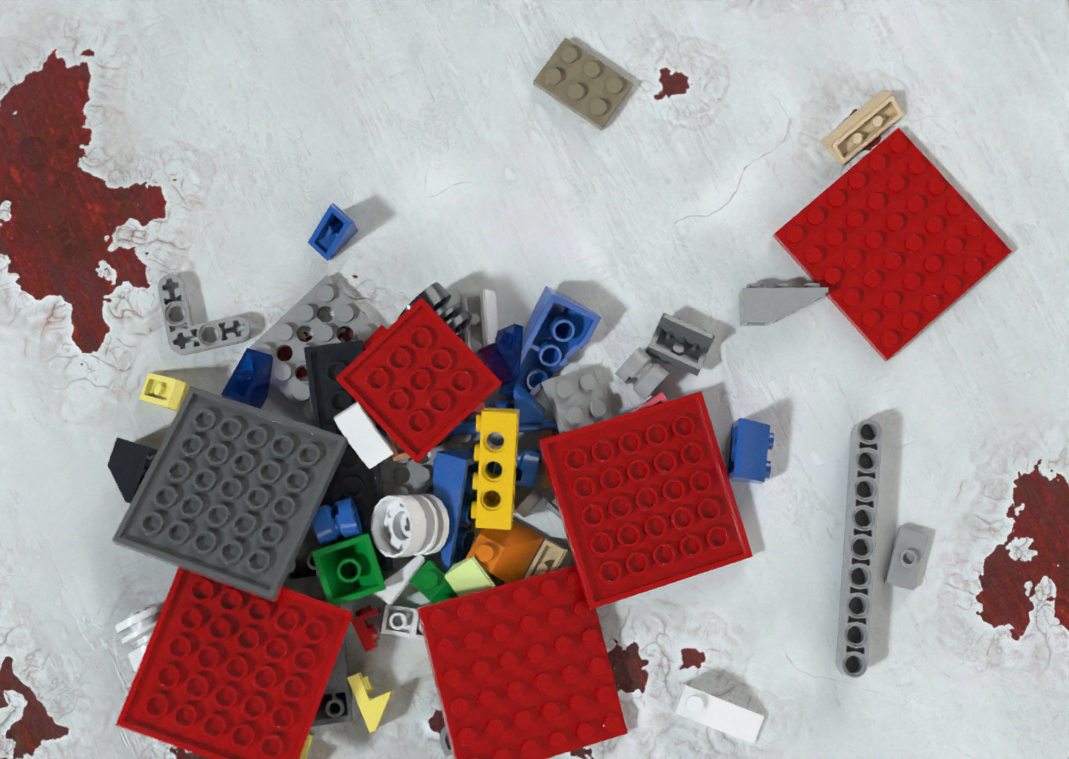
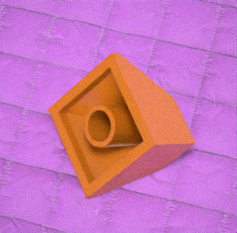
[465,520,544,583]

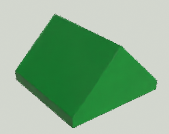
[312,533,386,606]

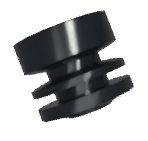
[396,282,472,338]

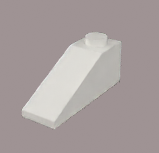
[672,683,764,744]

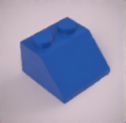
[727,418,774,484]

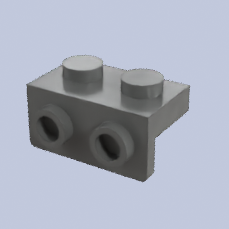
[646,313,715,376]

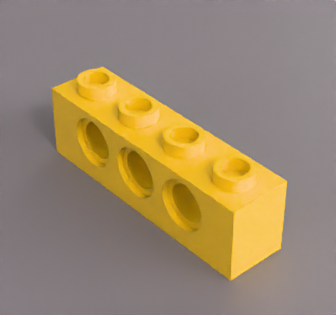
[471,407,520,530]

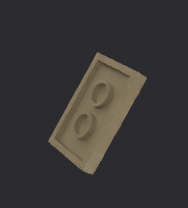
[533,37,633,130]

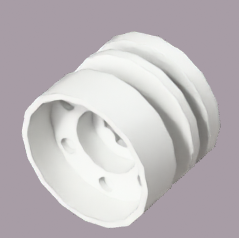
[371,494,449,558]
[115,603,164,673]

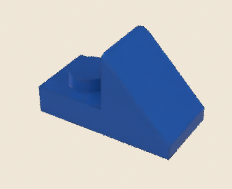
[488,382,546,423]

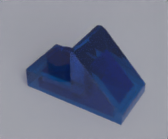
[478,323,523,386]

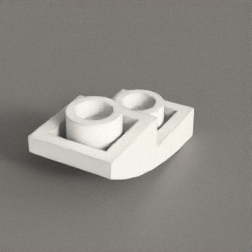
[334,402,394,469]
[379,604,424,640]

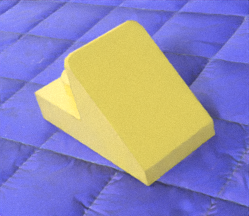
[139,372,190,412]
[348,672,394,733]

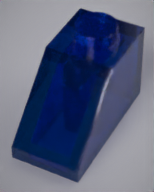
[221,348,273,409]

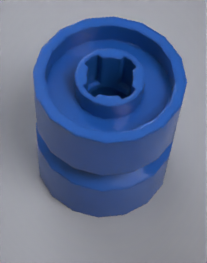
[494,443,541,489]
[312,497,362,546]

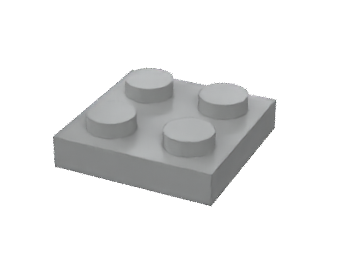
[542,367,612,434]

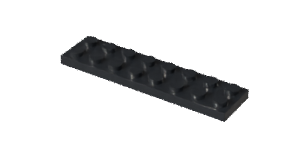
[304,340,394,571]

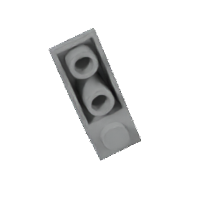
[739,283,828,326]

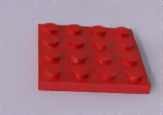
[335,297,502,464]

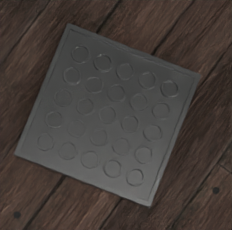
[112,386,349,602]

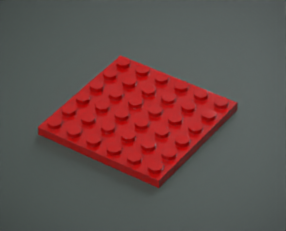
[773,127,1012,361]
[538,391,753,610]
[416,565,628,759]
[116,567,354,759]

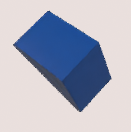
[308,203,358,261]

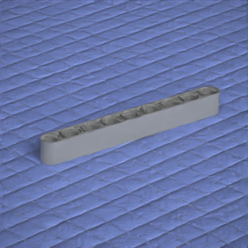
[836,419,882,678]

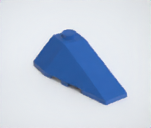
[499,286,602,400]
[432,449,495,572]

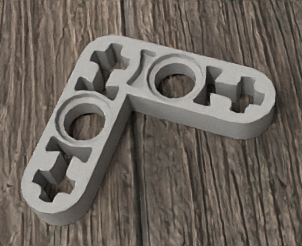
[158,274,252,355]

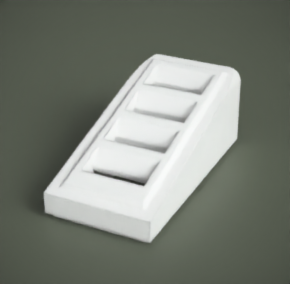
[374,555,427,605]

